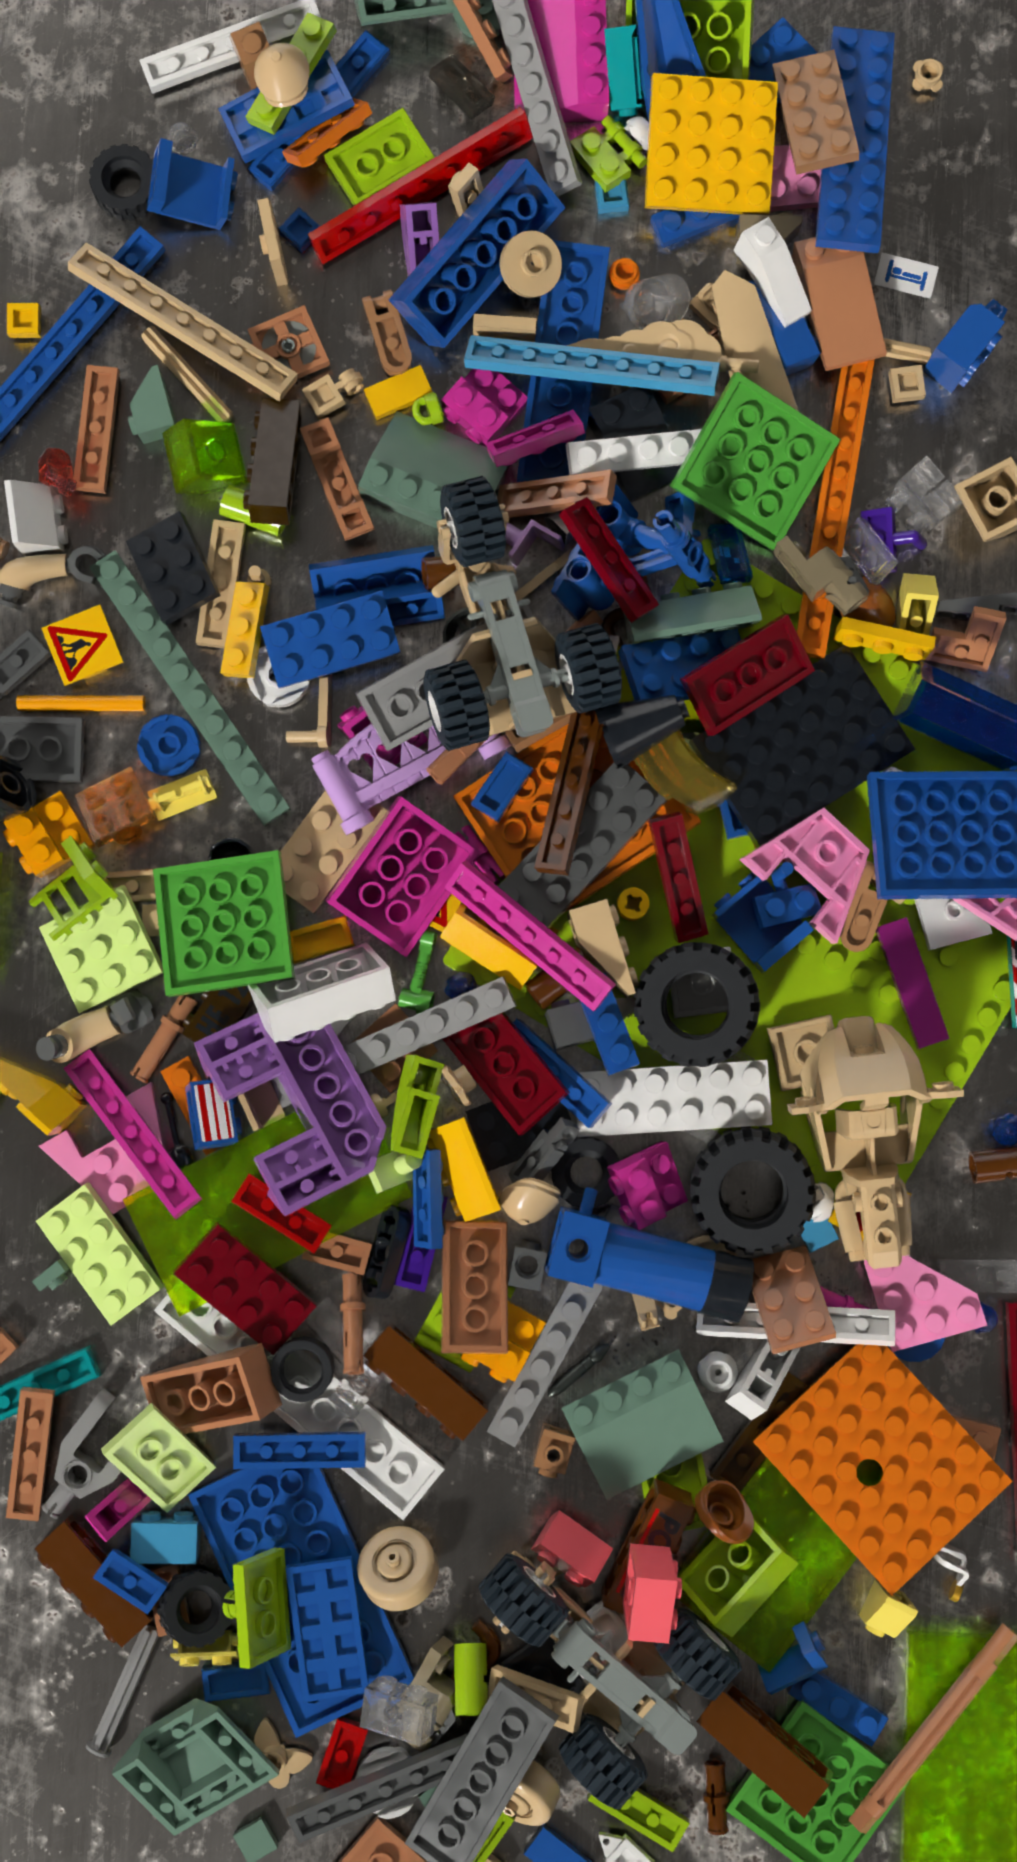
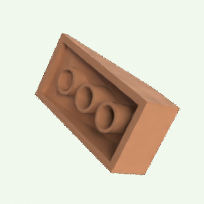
[792,237,887,371]
[140,1343,282,1434]

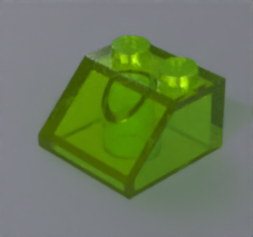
[162,418,248,495]

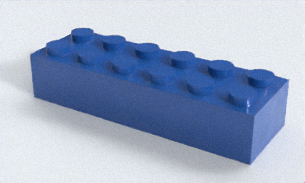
[389,159,566,348]

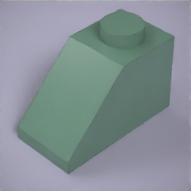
[127,365,179,444]

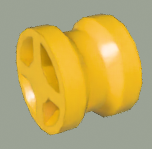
[616,887,649,921]

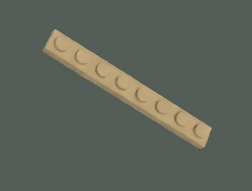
[68,242,298,402]

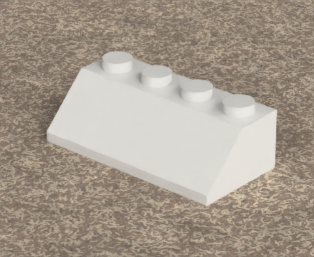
[248,942,396,1043]

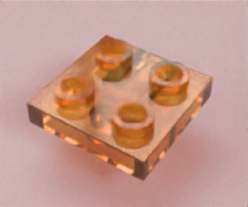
[75,766,156,848]

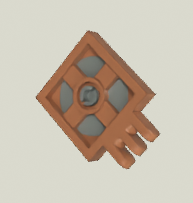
[246,305,330,383]

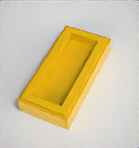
[363,365,433,421]
[290,915,355,964]

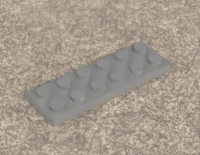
[355,605,534,751]

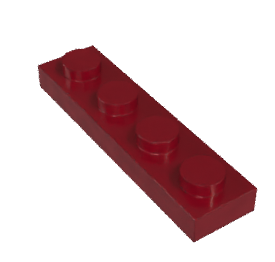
[559,497,659,623]
[648,811,709,943]

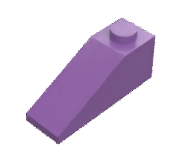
[399,202,439,276]

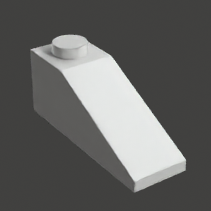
[734,217,812,328]
[725,1339,801,1420]

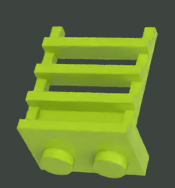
[29,836,119,941]

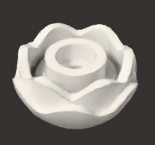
[624,116,649,154]
[811,1182,834,1222]
[697,1351,738,1393]

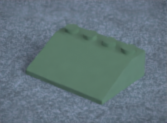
[358,411,509,528]
[561,1349,723,1500]

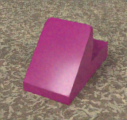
[84,1478,152,1542]

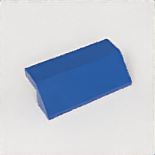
[309,545,445,626]

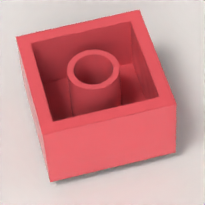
[622,1543,682,1644]

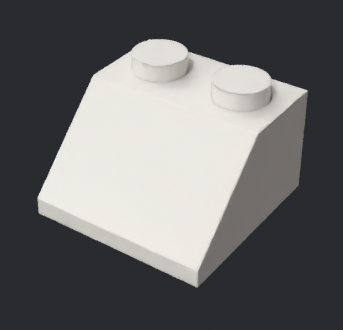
[4,480,68,557]

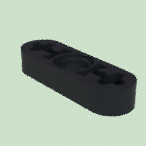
[363,1205,411,1299]

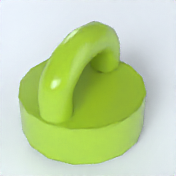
[412,392,444,425]

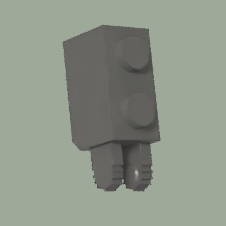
[545,996,636,1051]

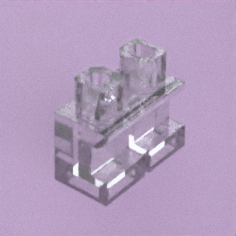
[885,456,963,533]

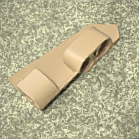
[711,270,799,412]

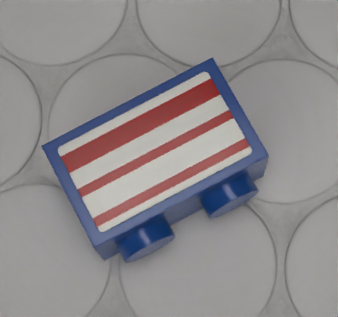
[185,1079,242,1151]

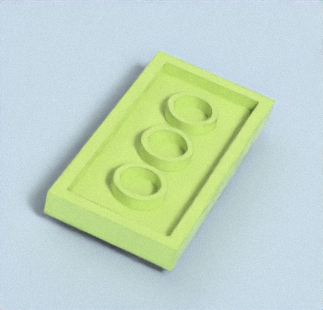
[36,1182,164,1325]

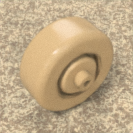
[357,1526,439,1611]
[503,1760,560,1826]

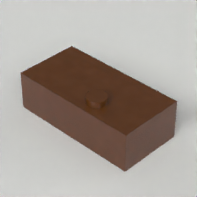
[696,1682,834,1818]

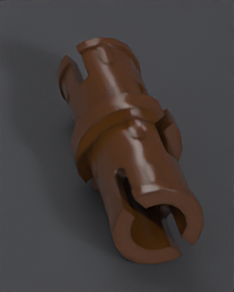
[703,1759,730,1835]

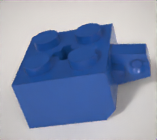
[923,299,1008,393]

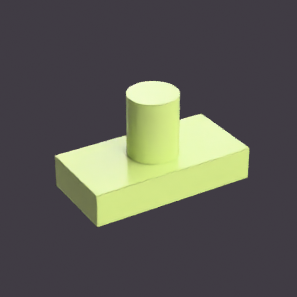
[369,1151,423,1194]

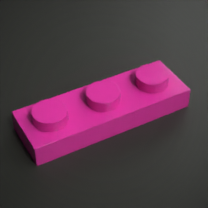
[485,410,585,467]

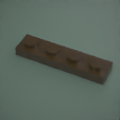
[710,1371,809,1492]

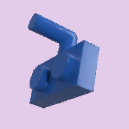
[751,862,821,930]

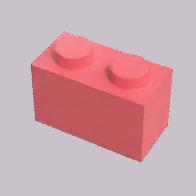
[531,1510,614,1588]

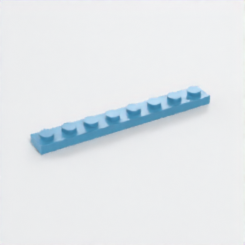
[464,335,720,396]

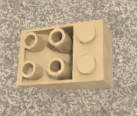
[567,899,639,997]

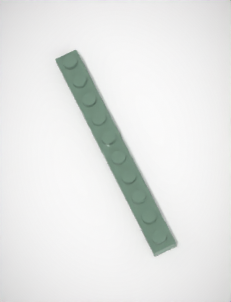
[89,550,291,827]

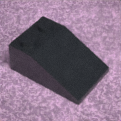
[588,387,681,502]

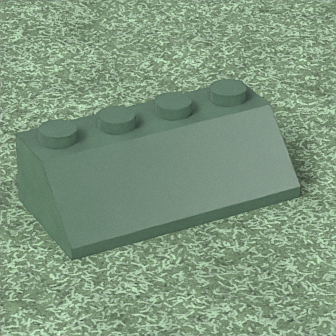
[623,582,762,644]

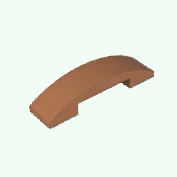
[299,417,375,541]

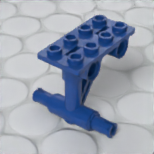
[551,484,717,621]

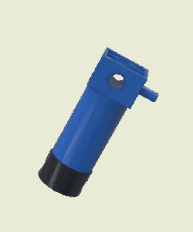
[544,1187,754,1323]

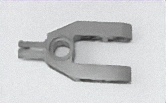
[41,1388,121,1519]

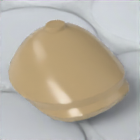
[254,43,310,108]
[499,1178,561,1225]

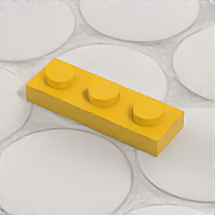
[220,582,270,678]
[833,616,936,661]

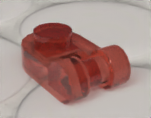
[38,447,77,497]

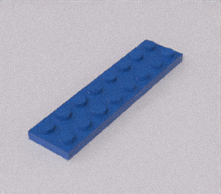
[815,26,895,253]
[516,240,610,483]

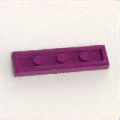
[876,917,950,1049]

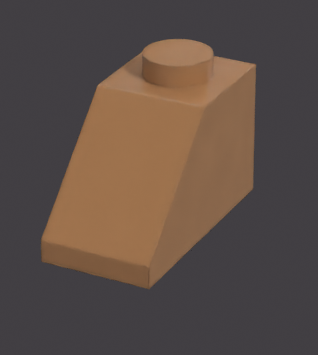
[229,21,269,90]

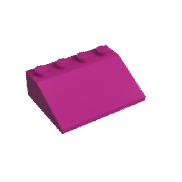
[514,0,609,123]
[325,796,480,957]

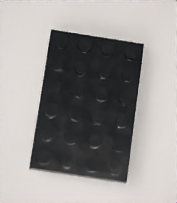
[689,645,915,848]

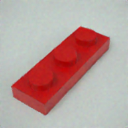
[231,1173,332,1254]

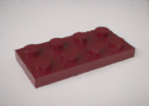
[680,614,815,736]
[442,1012,570,1135]
[173,1221,317,1355]

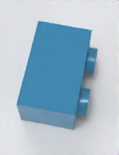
[130,1511,202,1564]

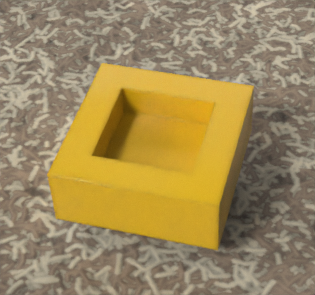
[7,303,41,338]

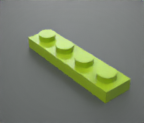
[245,12,337,135]

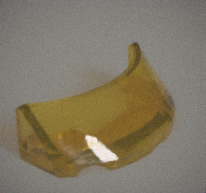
[634,730,737,815]

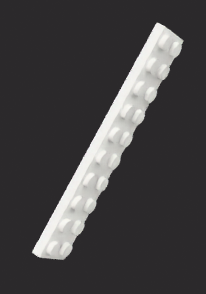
[154,1279,445,1520]

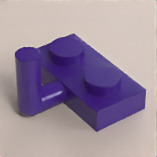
[861,507,927,576]

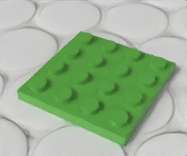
[670,372,841,551]
[153,850,295,997]
[726,1700,909,1862]

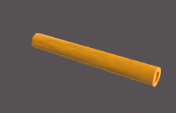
[16,695,146,711]

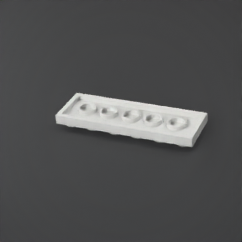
[577,1060,772,1137]

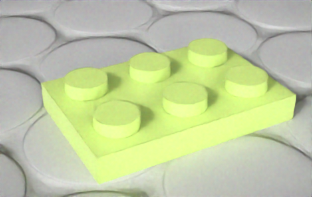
[101,1403,216,1513]

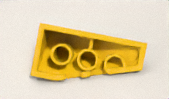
[0,1056,88,1136]

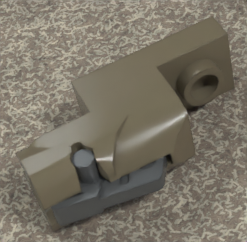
[773,536,869,616]
[401,1636,458,1752]

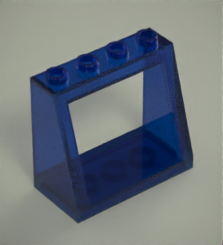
[893,660,1017,771]

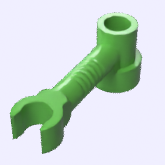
[398,930,438,1014]

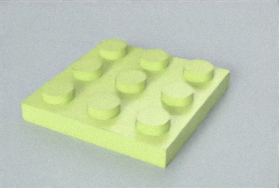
[39,885,163,1013]

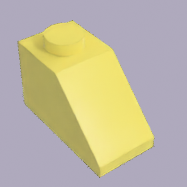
[895,573,939,635]
[859,1579,918,1638]

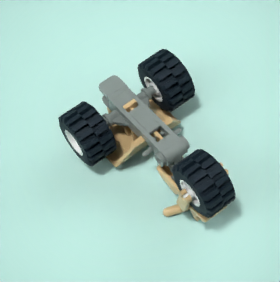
[424,476,622,751]
[478,1551,742,1810]

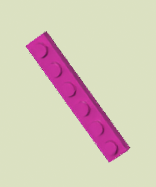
[444,861,616,1012]
[63,1049,202,1219]

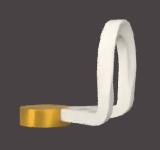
[933,1544,969,1602]

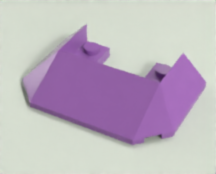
[194,1013,387,1216]

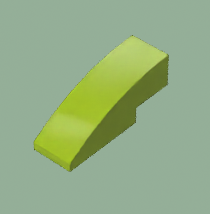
[391,1055,444,1159]

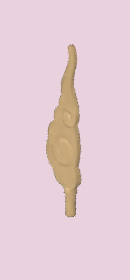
[567,319,759,373]

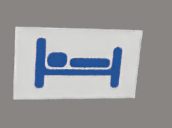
[874,252,939,299]

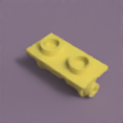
[147,769,218,821]
[170,1629,239,1667]

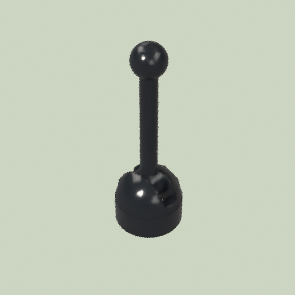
[160,1092,195,1168]

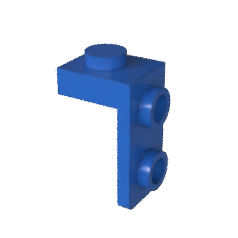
[758,1621,828,1695]

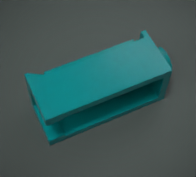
[604,25,645,117]

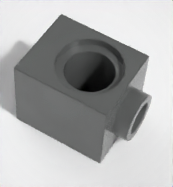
[508,1240,547,1291]

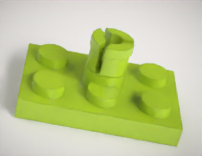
[223,1547,291,1669]

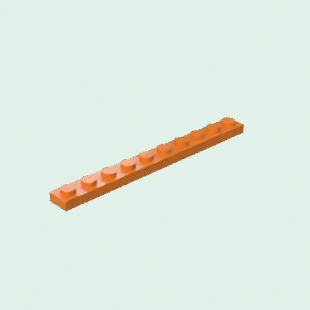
[796,359,875,659]

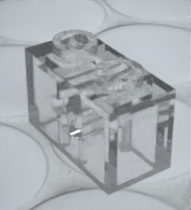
[360,1676,439,1746]

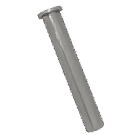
[86,1625,159,1758]

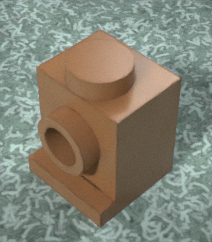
[533,1423,576,1478]

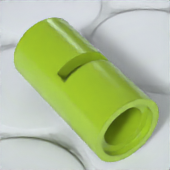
[219,485,286,537]
[454,1643,488,1716]

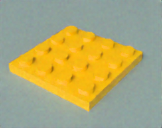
[645,73,778,215]

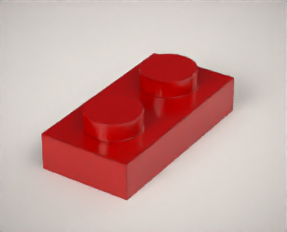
[316,1716,369,1789]

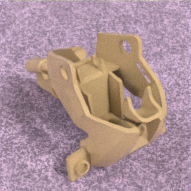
[787,1016,964,1269]

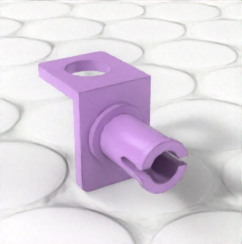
[506,519,565,567]

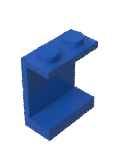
[147,138,238,230]
[712,872,814,973]

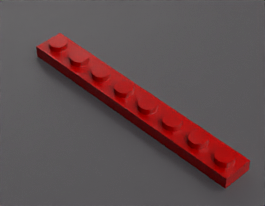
[307,107,533,264]

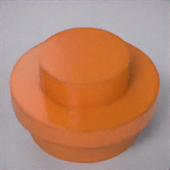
[609,258,640,290]

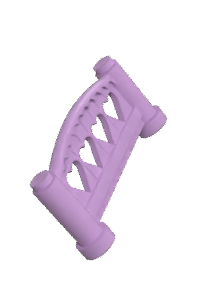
[311,724,512,836]

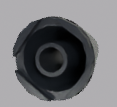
[595,694,690,769]
[0,756,37,823]

